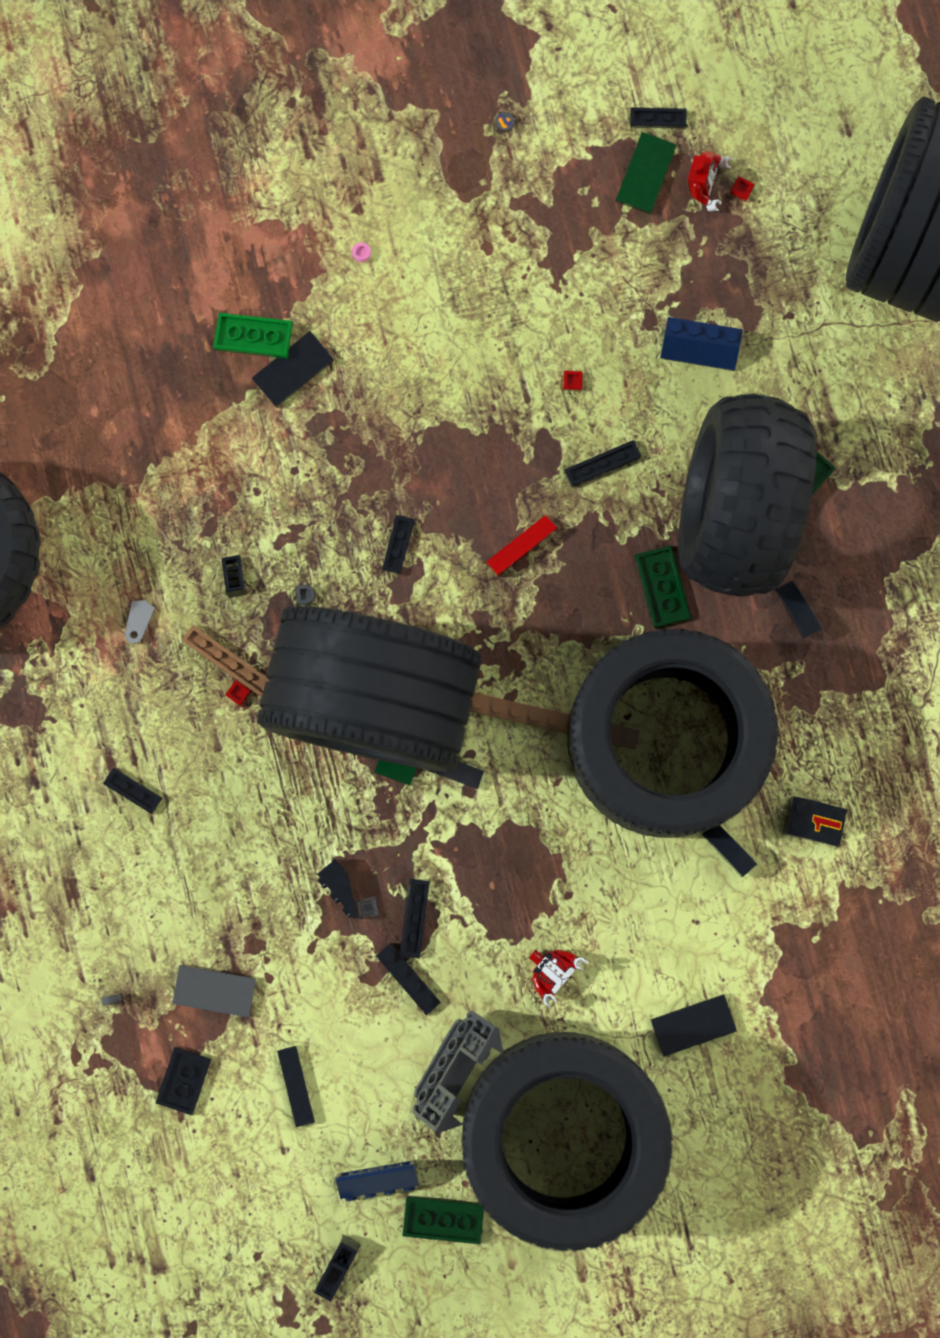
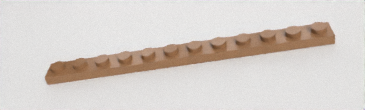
[470,693,640,749]

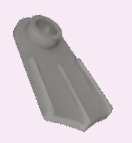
[125,600,155,644]

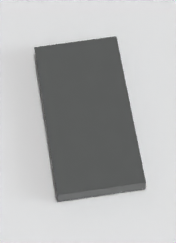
[172,965,256,1017]

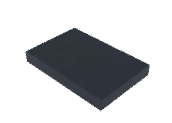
[156,1047,212,1116]

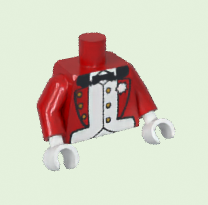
[687,151,733,212]
[529,949,588,1008]

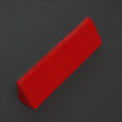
[486,515,557,577]

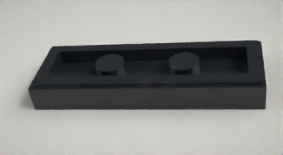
[630,107,687,129]
[382,515,415,575]
[103,767,163,814]

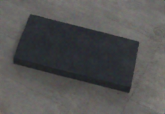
[252,331,334,407]
[650,994,737,1057]

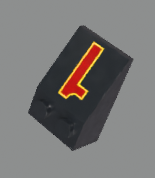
[782,796,847,847]

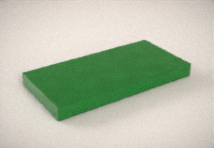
[213,313,294,359]

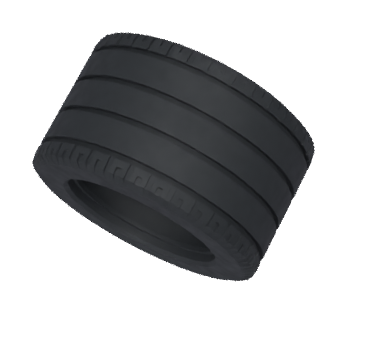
[846,97,940,322]
[257,605,482,772]
[567,628,779,838]
[462,1032,673,1252]

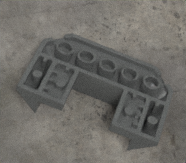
[412,1010,504,1134]

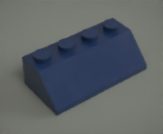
[660,317,743,371]
[336,1160,419,1202]

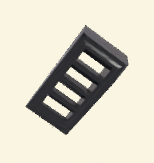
[221,555,247,598]

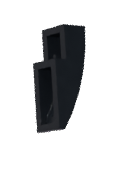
[775,581,822,639]
[701,825,757,877]
[314,1235,361,1302]

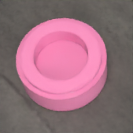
[352,243,371,263]

